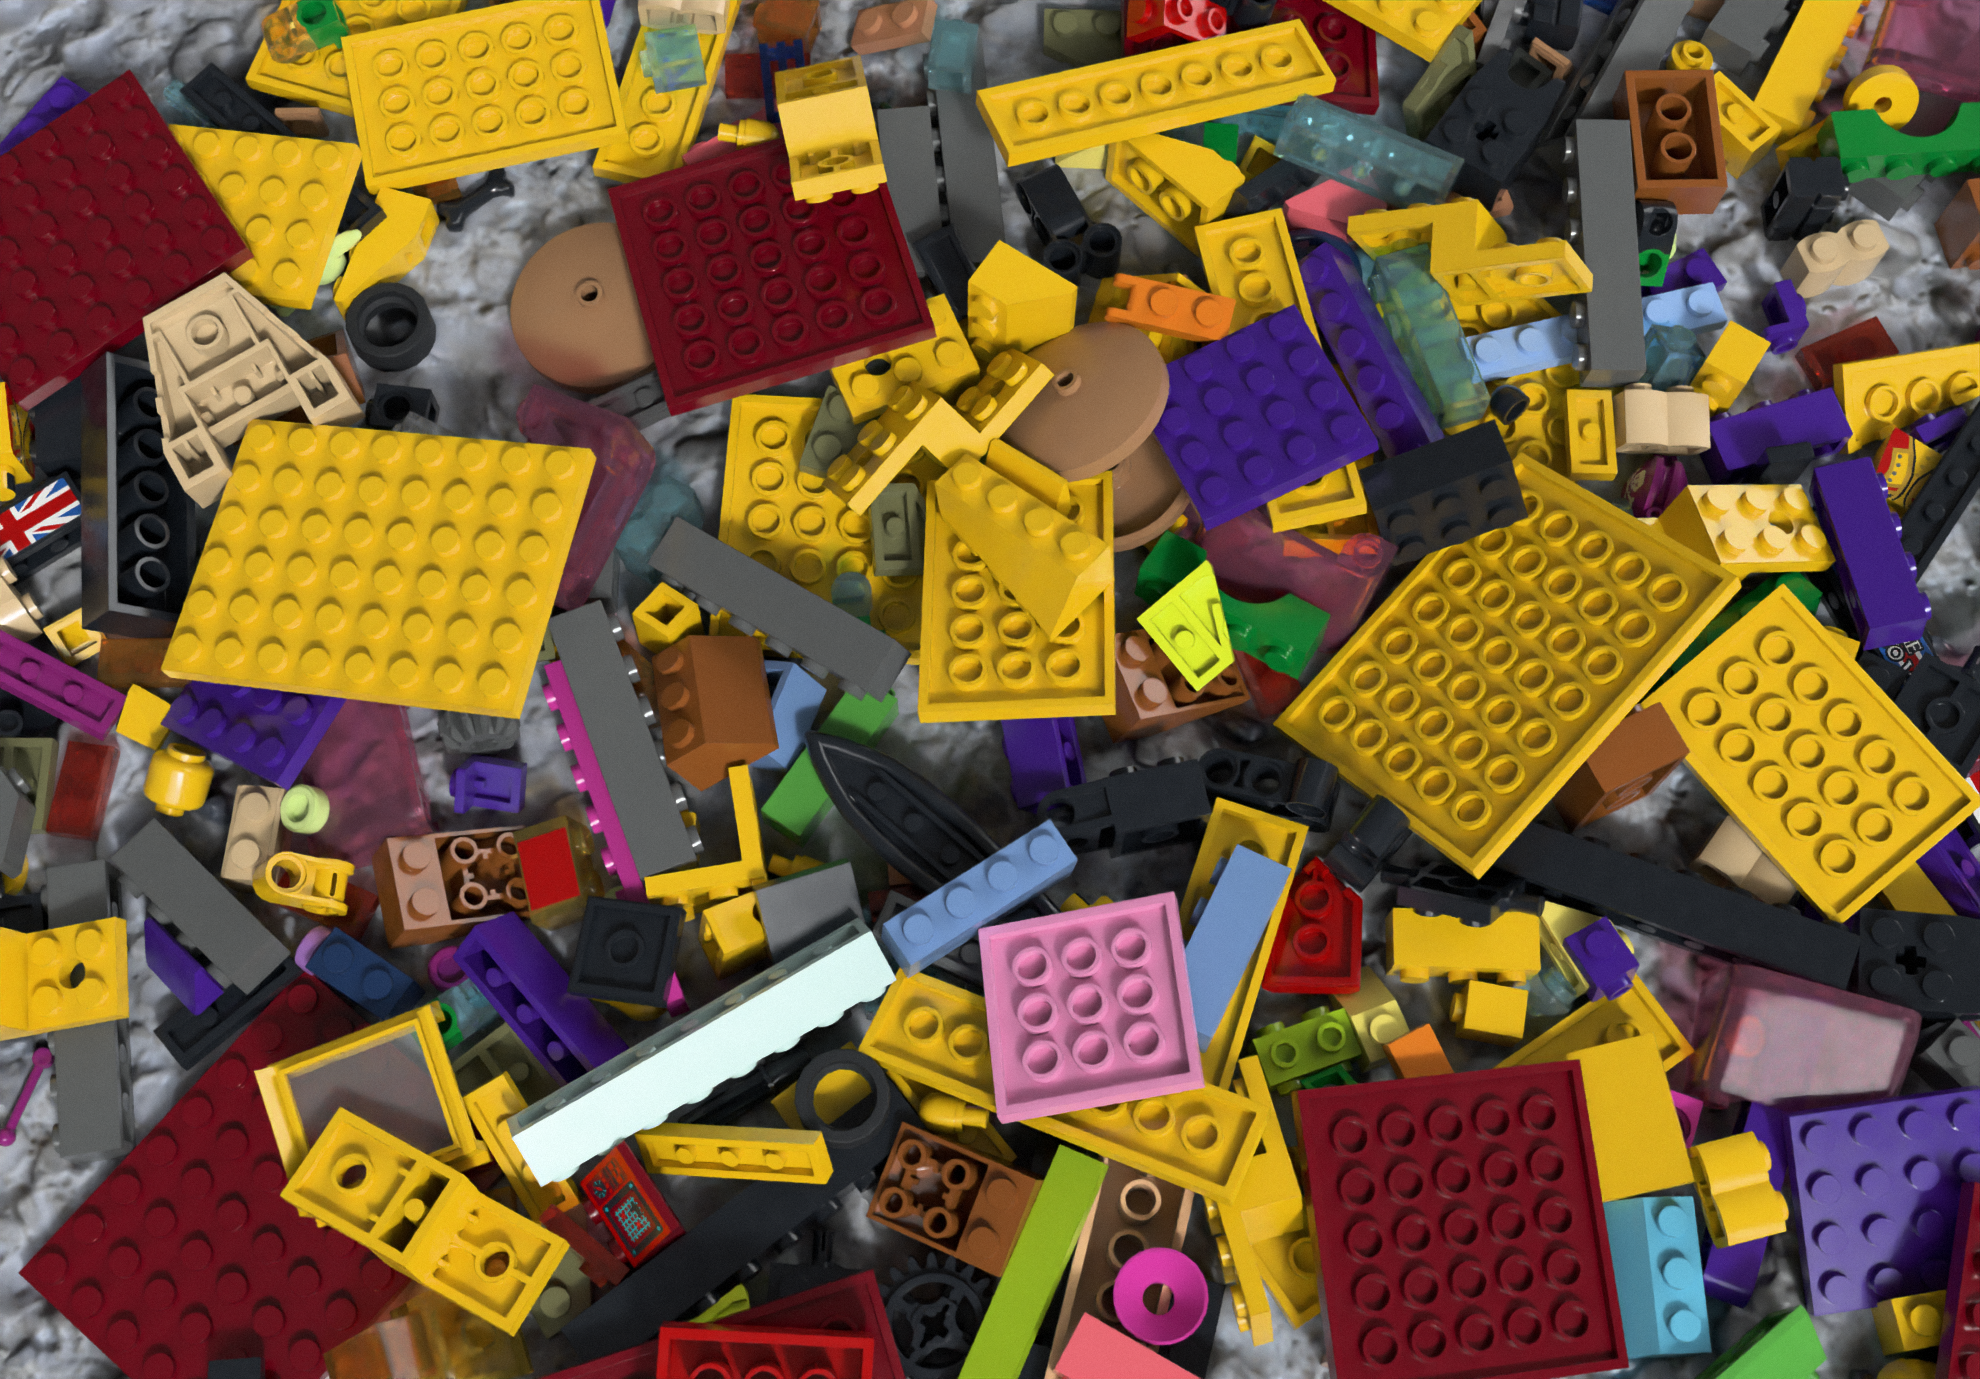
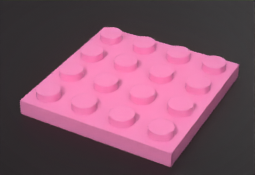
[978,891,1205,1124]

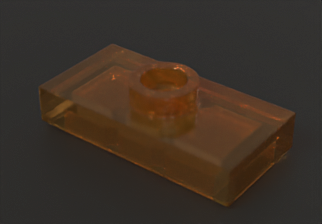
[97,638,192,688]

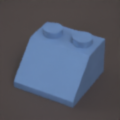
[750,660,827,772]

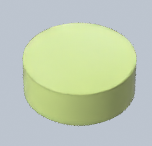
[280,784,330,834]

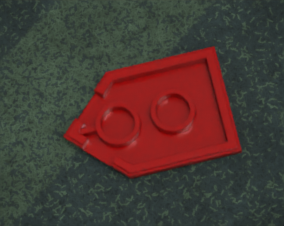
[1262,856,1363,994]

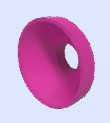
[1113,1247,1209,1346]

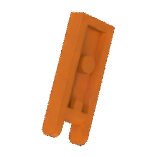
[1104,273,1236,345]

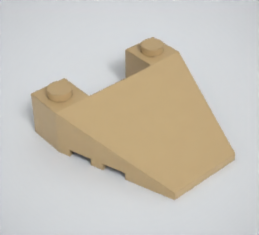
[143,272,366,509]

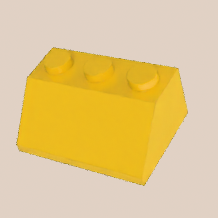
[968,240,1078,362]

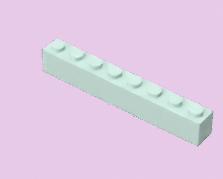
[506,917,897,1187]

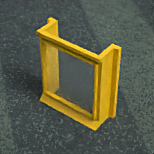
[254,1001,492,1228]

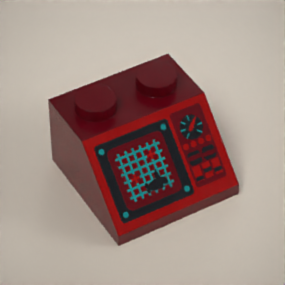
[580,1141,687,1270]

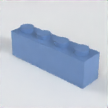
[881,819,1078,979]
[1183,844,1291,1054]

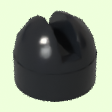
[1490,385,1530,425]

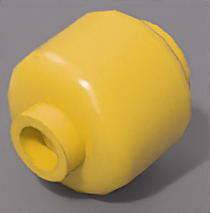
[143,743,214,817]

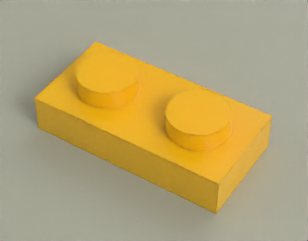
[1562,389,1618,481]

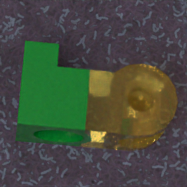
[261,0,351,64]

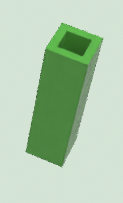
[761,688,899,848]

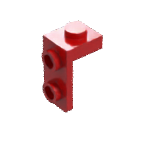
[1126,0,1227,43]

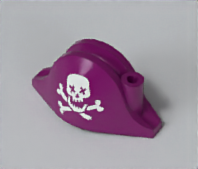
[1620,453,1688,518]

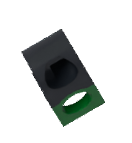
[1635,200,1678,287]

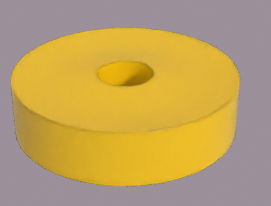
[1843,65,1919,131]

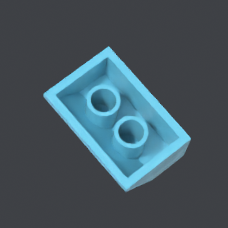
[1603,1196,1712,1359]

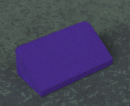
[1915,828,1980,920]
[144,917,224,1016]

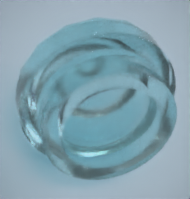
[1527,967,1578,1017]

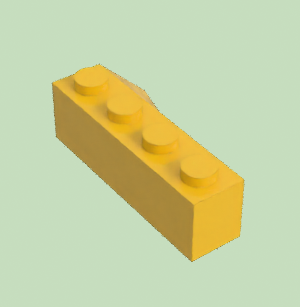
[934,453,1114,642]

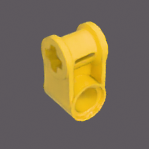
[252,852,355,916]

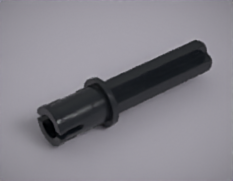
[678,1043,812,1126]

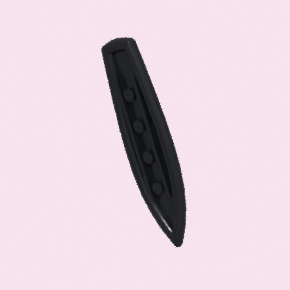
[803,730,1063,926]

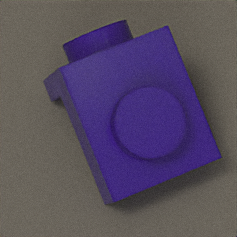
[1759,279,1810,355]
[1909,407,1968,449]
[449,754,527,814]
[1562,916,1640,1003]

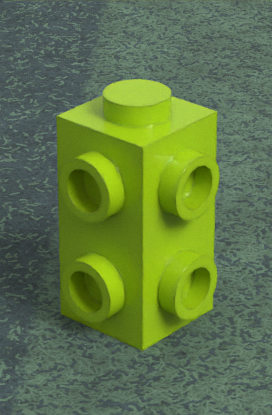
[1244,1006,1363,1097]

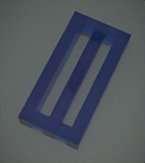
[759,39,805,123]

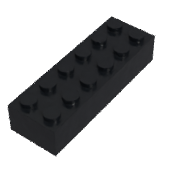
[81,352,196,644]

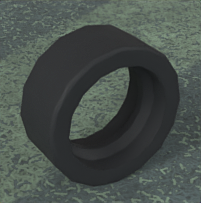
[345,282,436,372]
[795,1049,891,1149]

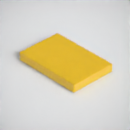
[1555,1032,1696,1203]

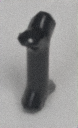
[437,168,515,233]

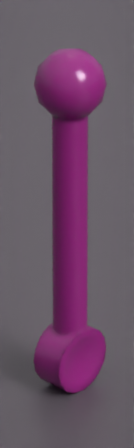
[0,1047,55,1147]

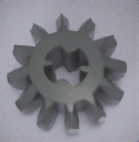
[437,710,521,759]

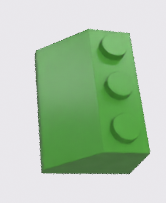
[1694,1304,1827,1379]

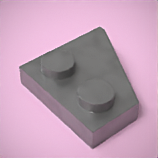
[1476,0,1527,69]

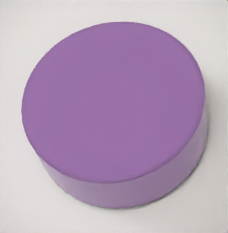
[295,925,333,976]

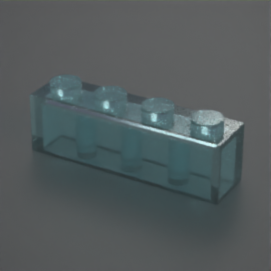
[1273,93,1465,209]
[1367,243,1491,430]

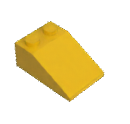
[1105,133,1245,258]

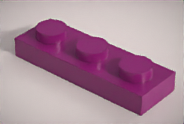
[0,630,127,741]

